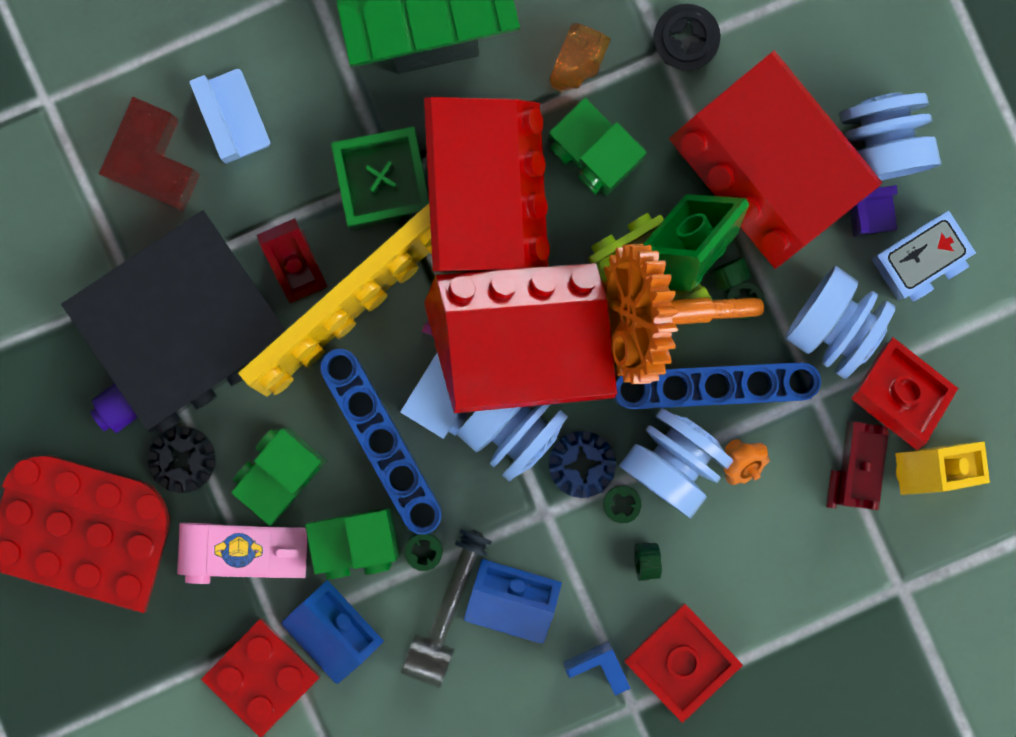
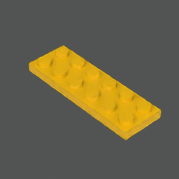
[238,204,432,397]

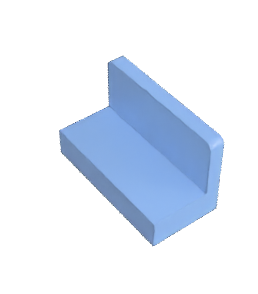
[189,69,271,164]

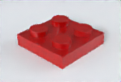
[851,337,959,451]
[624,603,743,723]
[201,618,321,737]

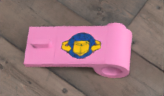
[177,523,308,584]

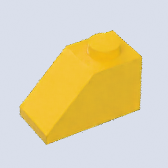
[895,441,990,495]

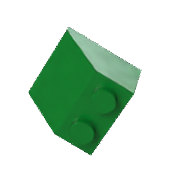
[643,194,749,292]

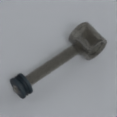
[400,529,492,688]

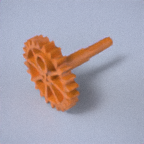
[602,244,764,384]

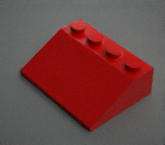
[669,50,883,269]
[424,97,550,273]
[424,263,617,413]

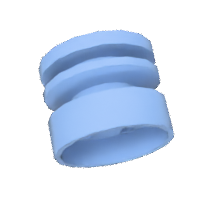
[839,92,942,181]
[785,266,896,379]
[456,404,568,482]
[619,408,733,519]

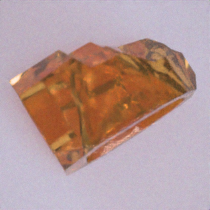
[549,23,611,93]

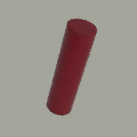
[826,470,841,509]

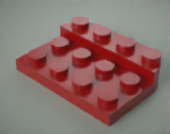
[0,456,171,613]

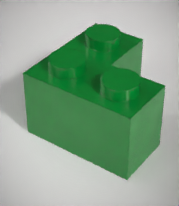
[548,98,647,197]
[231,428,328,526]
[305,507,400,580]

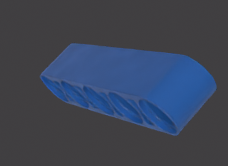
[320,349,442,535]
[614,362,821,409]

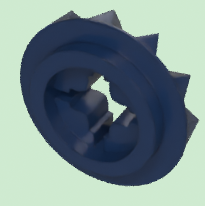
[549,431,616,498]

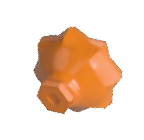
[723,439,770,485]

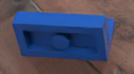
[464,559,562,644]
[281,580,384,684]
[563,641,631,696]

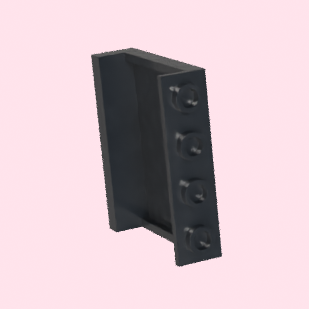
[61,210,286,434]

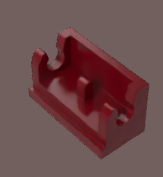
[837,422,889,510]

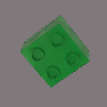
[331,126,429,230]

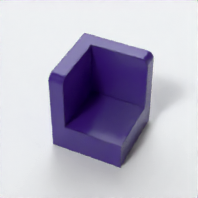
[850,185,898,237]

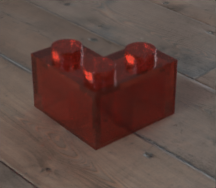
[99,97,200,213]

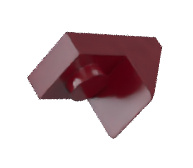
[256,218,328,303]

